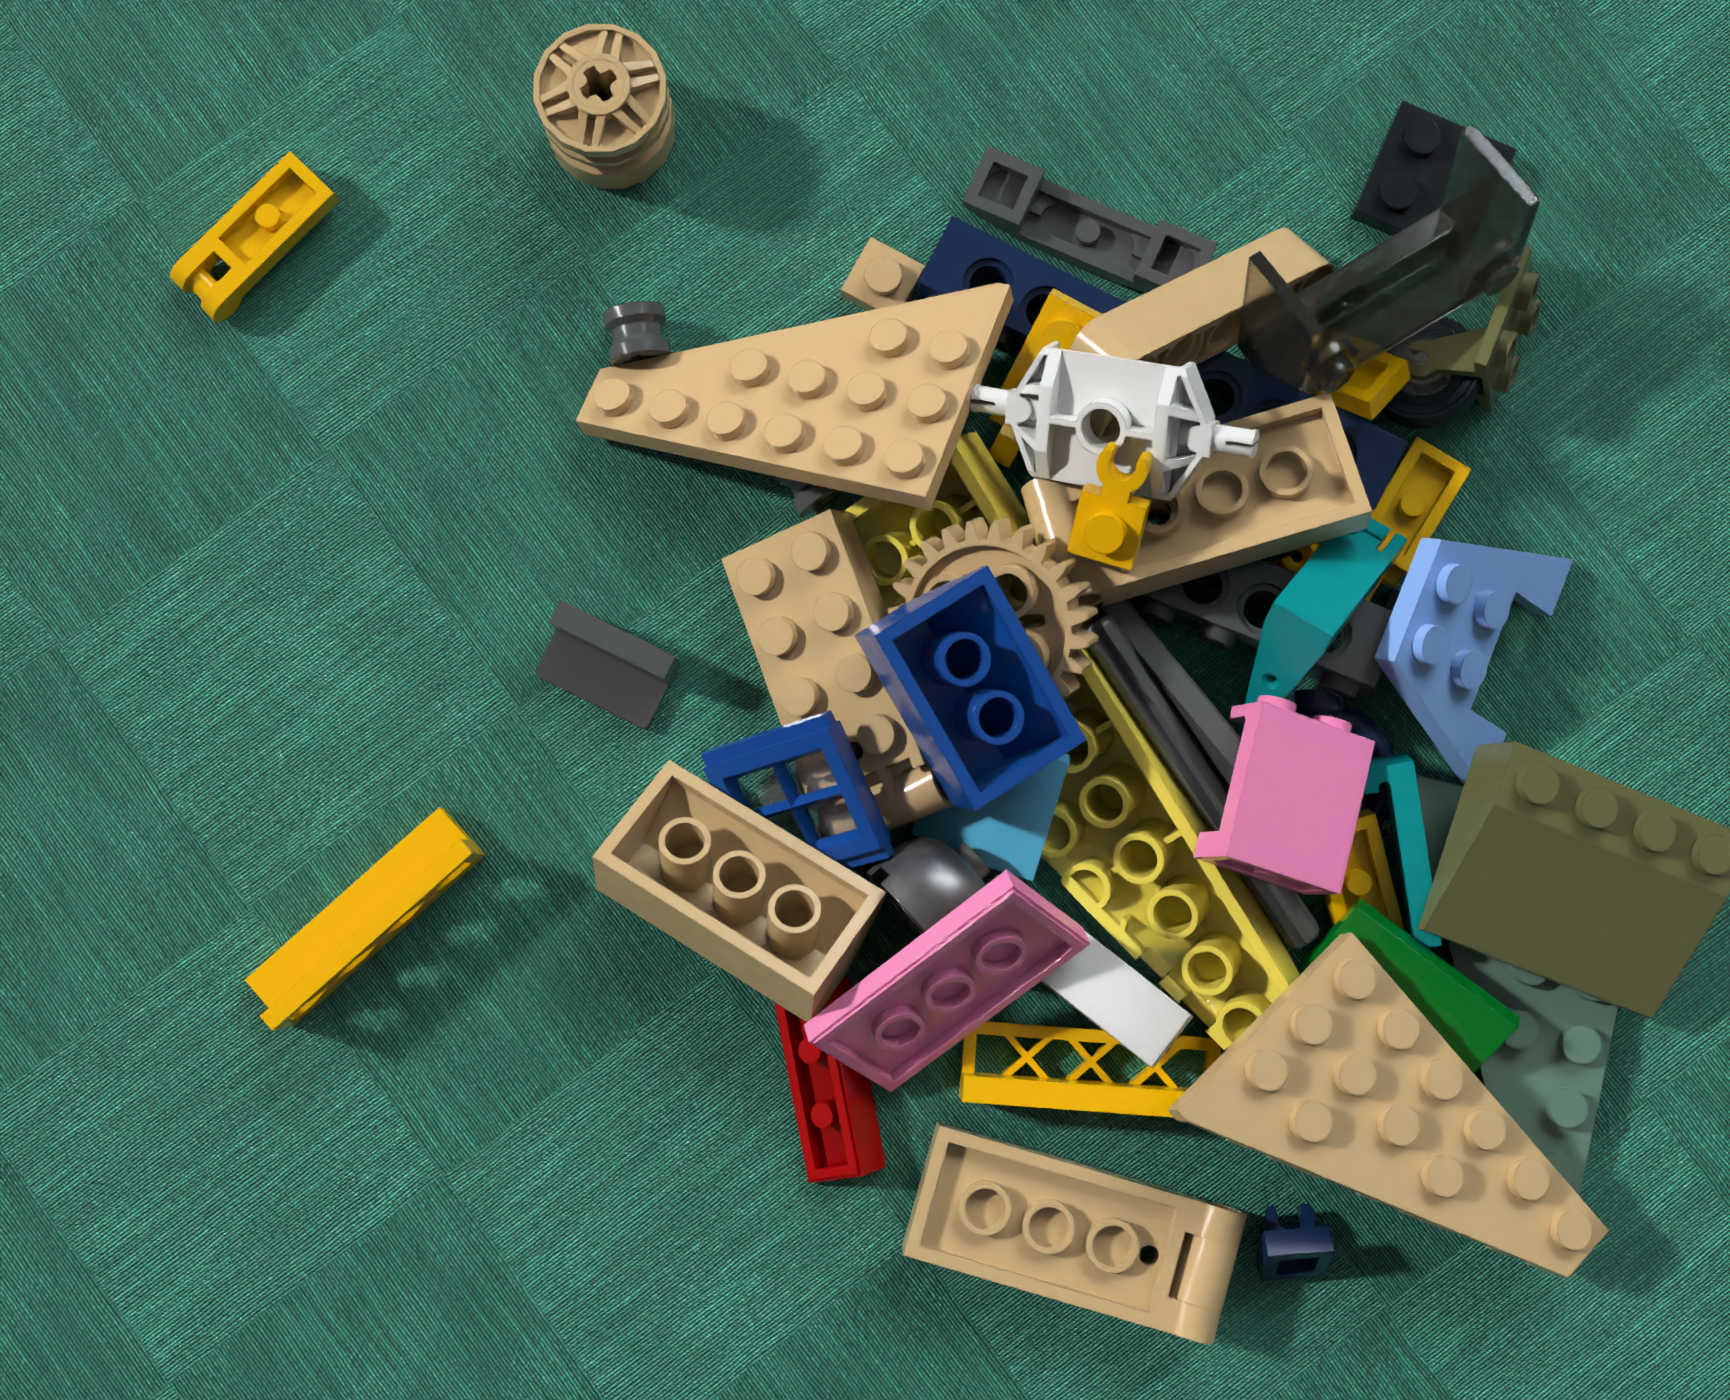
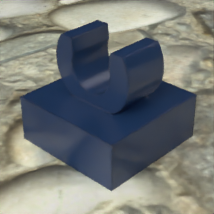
[1256,1204,1334,1281]

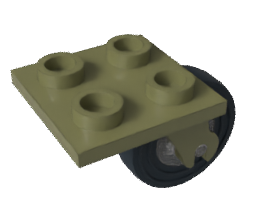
[1372,245,1542,430]

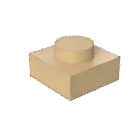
[841,237,925,311]

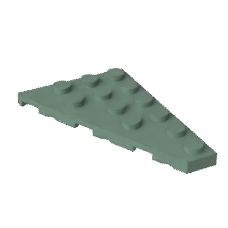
[1416,775,1618,1196]

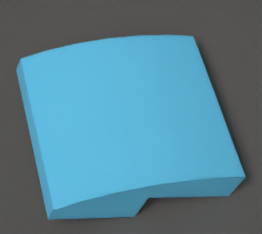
[911,754,1070,881]

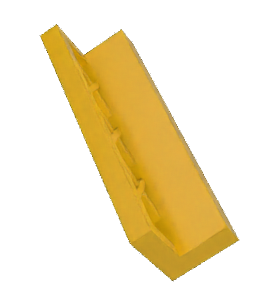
[245,807,486,1031]
[959,1021,1221,1118]

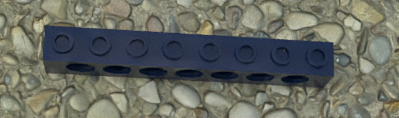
[916,216,1408,511]

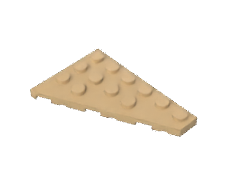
[576,283,1014,510]
[1168,932,1609,1278]

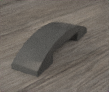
[962,146,1218,292]

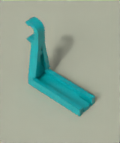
[1234,517,1408,737]
[1364,753,1442,947]

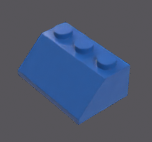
[854,565,1086,811]

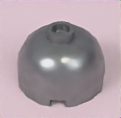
[867,837,990,935]

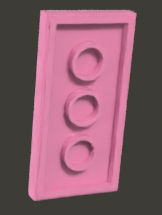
[804,869,1090,1092]

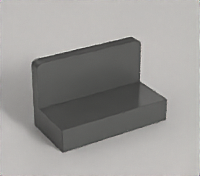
[535,600,681,729]

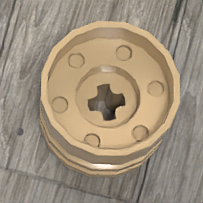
[533,24,675,189]

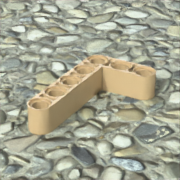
[1070,227,1335,442]

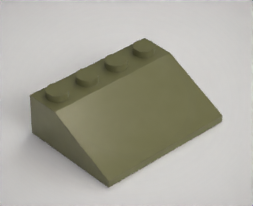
[1418,741,1730,1018]

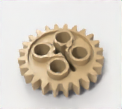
[888,517,1099,697]

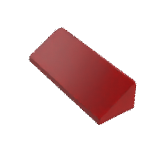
[774,977,885,1183]

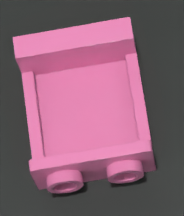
[1193,695,1375,895]

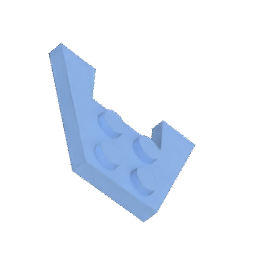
[1374,537,1573,786]

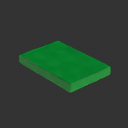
[1296,898,1520,1073]

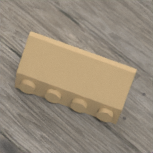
[592,760,886,1022]

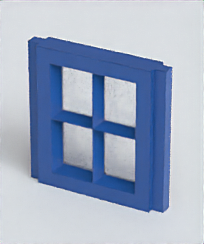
[701,710,894,869]

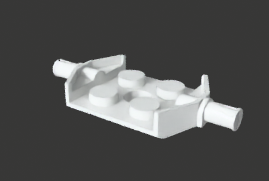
[970,341,1260,501]

